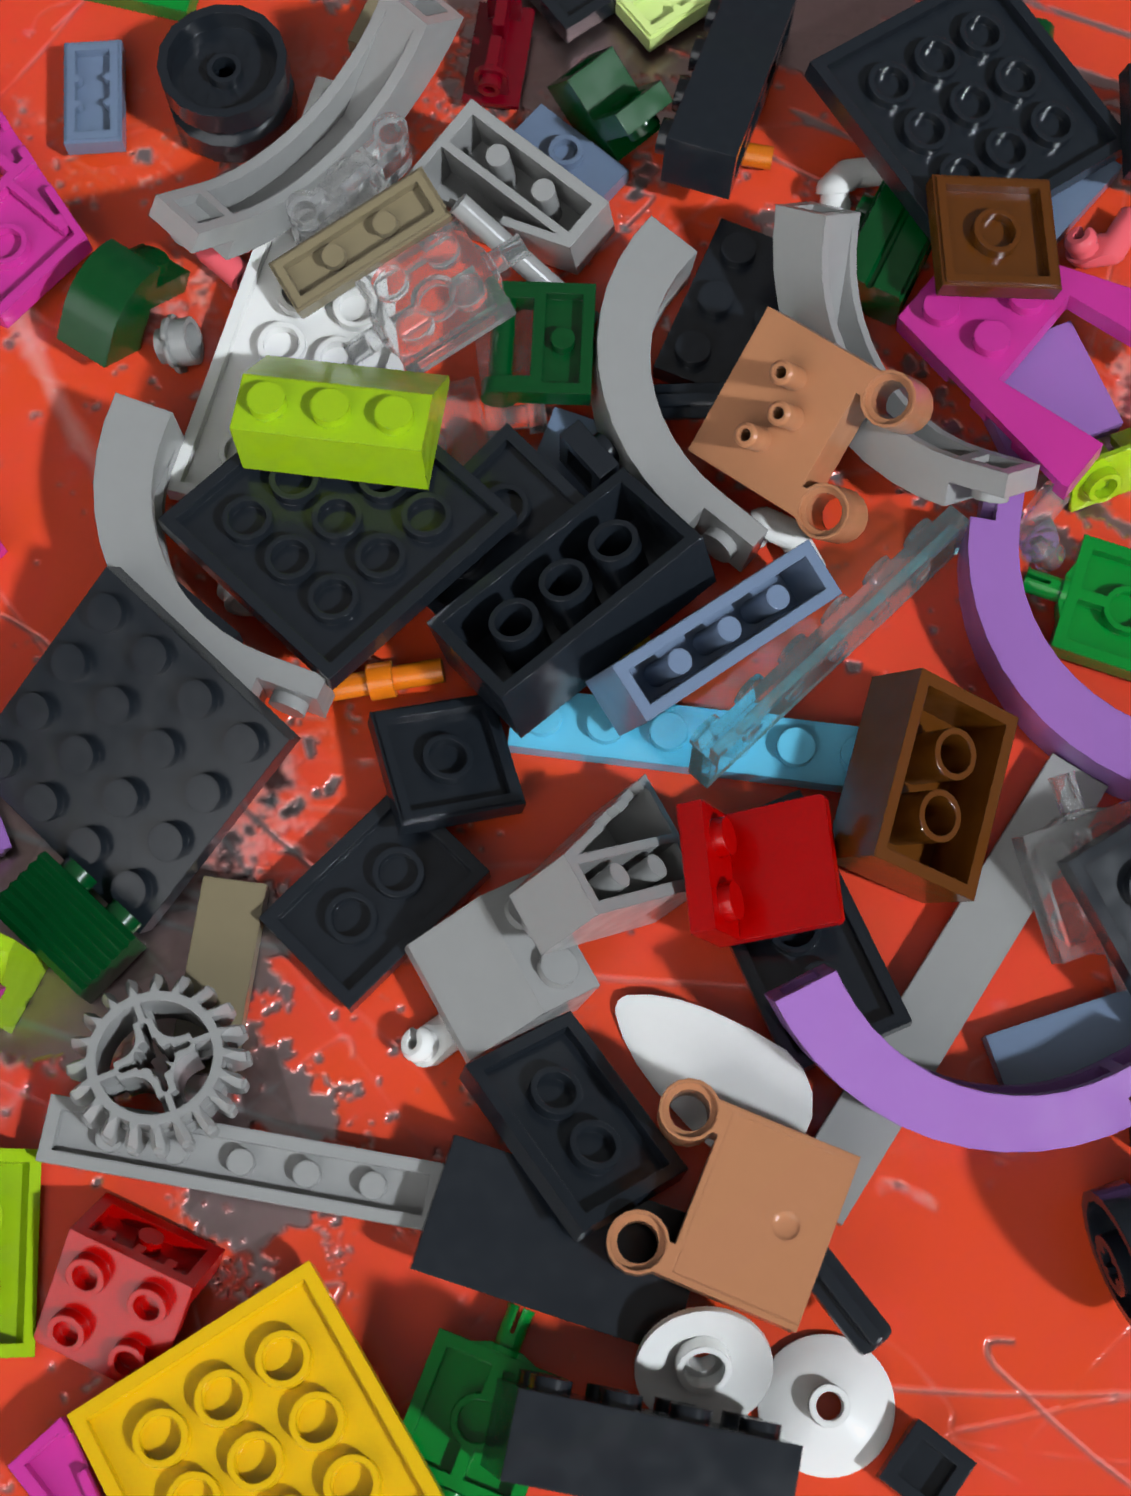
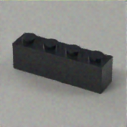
[655,0,797,200]

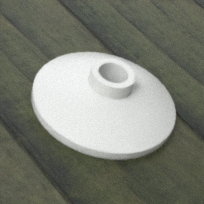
[634,1306,774,1423]
[757,1334,895,1478]

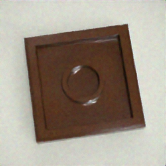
[925,174,1062,300]

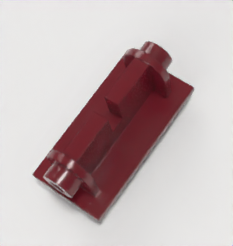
[461,0,536,110]

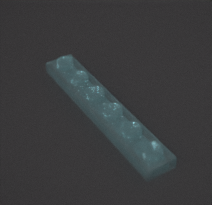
[688,505,970,788]

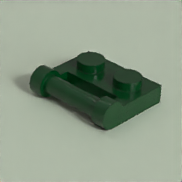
[480,281,596,408]

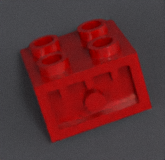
[676,794,845,948]
[34,1192,225,1382]

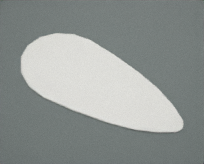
[615,994,813,1148]

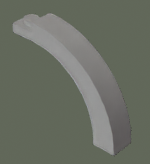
[149,0,464,260]
[773,201,1040,506]
[591,215,768,572]
[93,392,335,718]

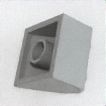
[404,872,600,1064]

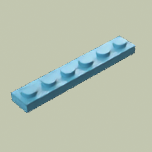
[507,693,859,793]

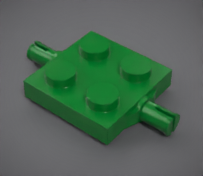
[1023,534,1131,681]
[403,1302,567,1496]

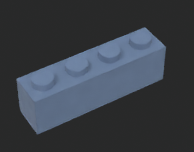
[585,539,842,736]

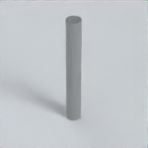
[450,193,599,323]

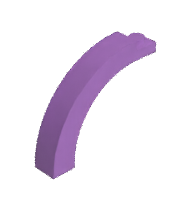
[957,492,1131,803]
[764,964,1131,1152]

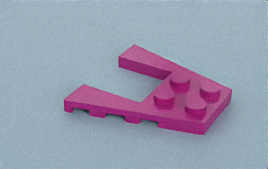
[0,110,93,329]
[896,265,1131,500]

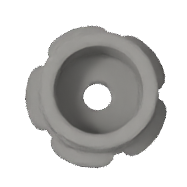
[153,314,204,374]

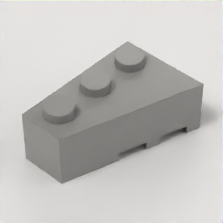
[407,99,615,275]
[509,774,687,955]

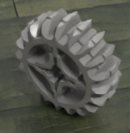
[66,973,253,1158]

